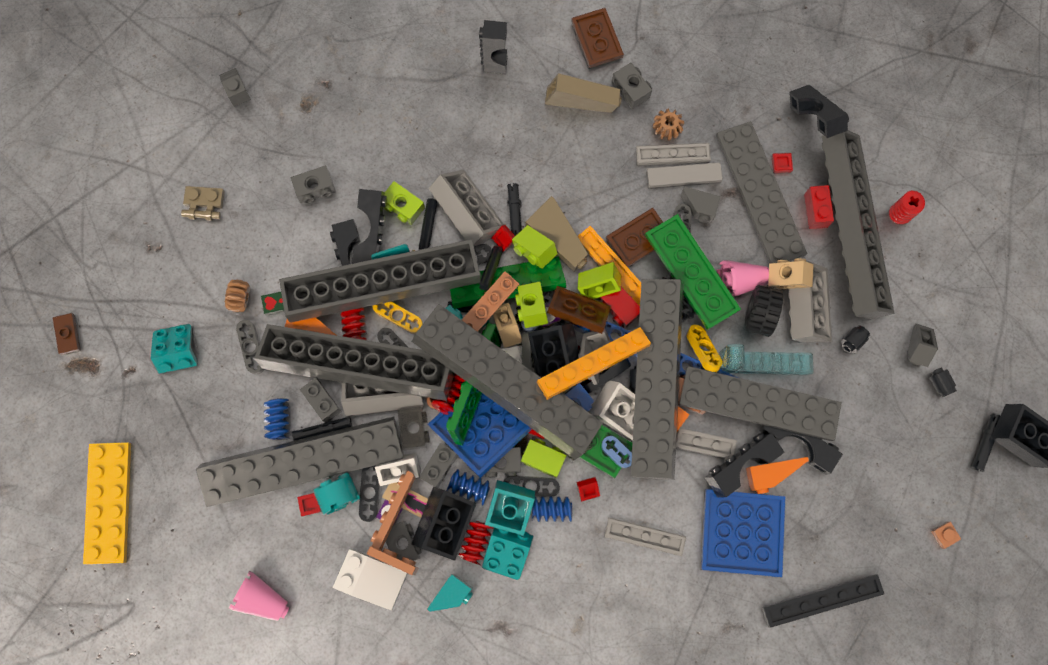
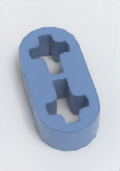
[601,436,632,469]

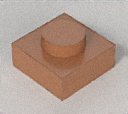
[931,521,961,549]

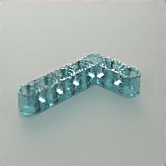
[719,344,814,375]

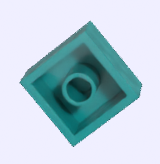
[485,480,535,536]

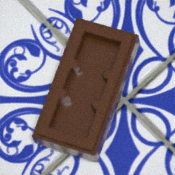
[53,313,80,355]

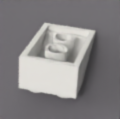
[589,381,635,442]
[333,549,407,610]

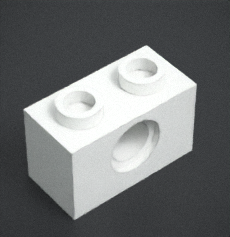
[375,453,421,486]

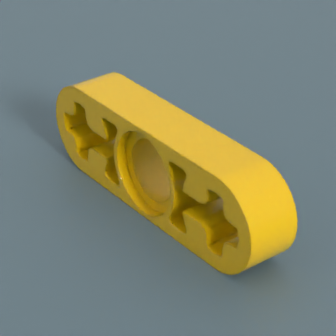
[372,302,423,334]
[686,325,723,373]

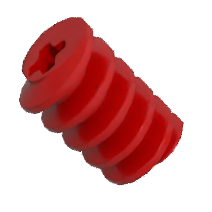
[889,190,925,225]
[340,308,367,340]
[431,373,465,415]
[458,521,494,565]

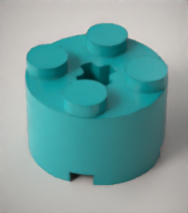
[314,473,361,515]

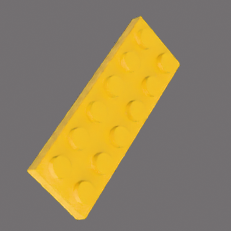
[83,442,131,564]

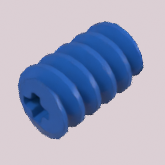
[264,398,290,440]
[446,469,490,506]
[532,497,572,522]

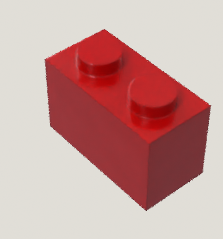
[804,185,834,229]
[599,286,640,329]

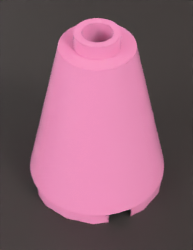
[717,260,769,297]
[229,571,290,621]

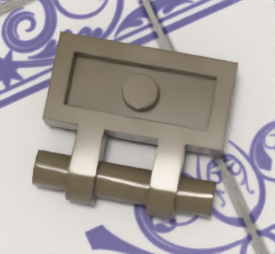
[181,186,225,221]

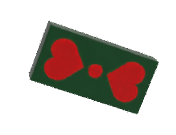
[261,292,284,315]

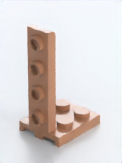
[462,271,519,332]
[367,471,419,576]

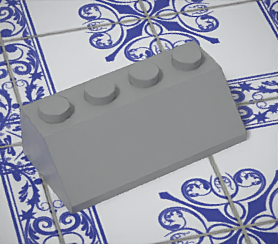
[429,170,504,246]
[788,261,832,342]
[341,383,423,416]

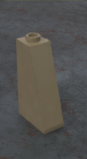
[545,73,622,113]
[525,196,588,272]

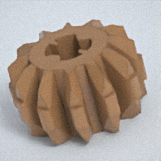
[653,108,684,141]
[225,279,250,312]

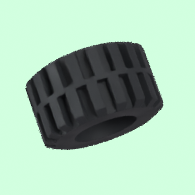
[745,285,783,337]

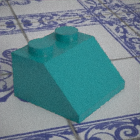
[427,574,473,612]

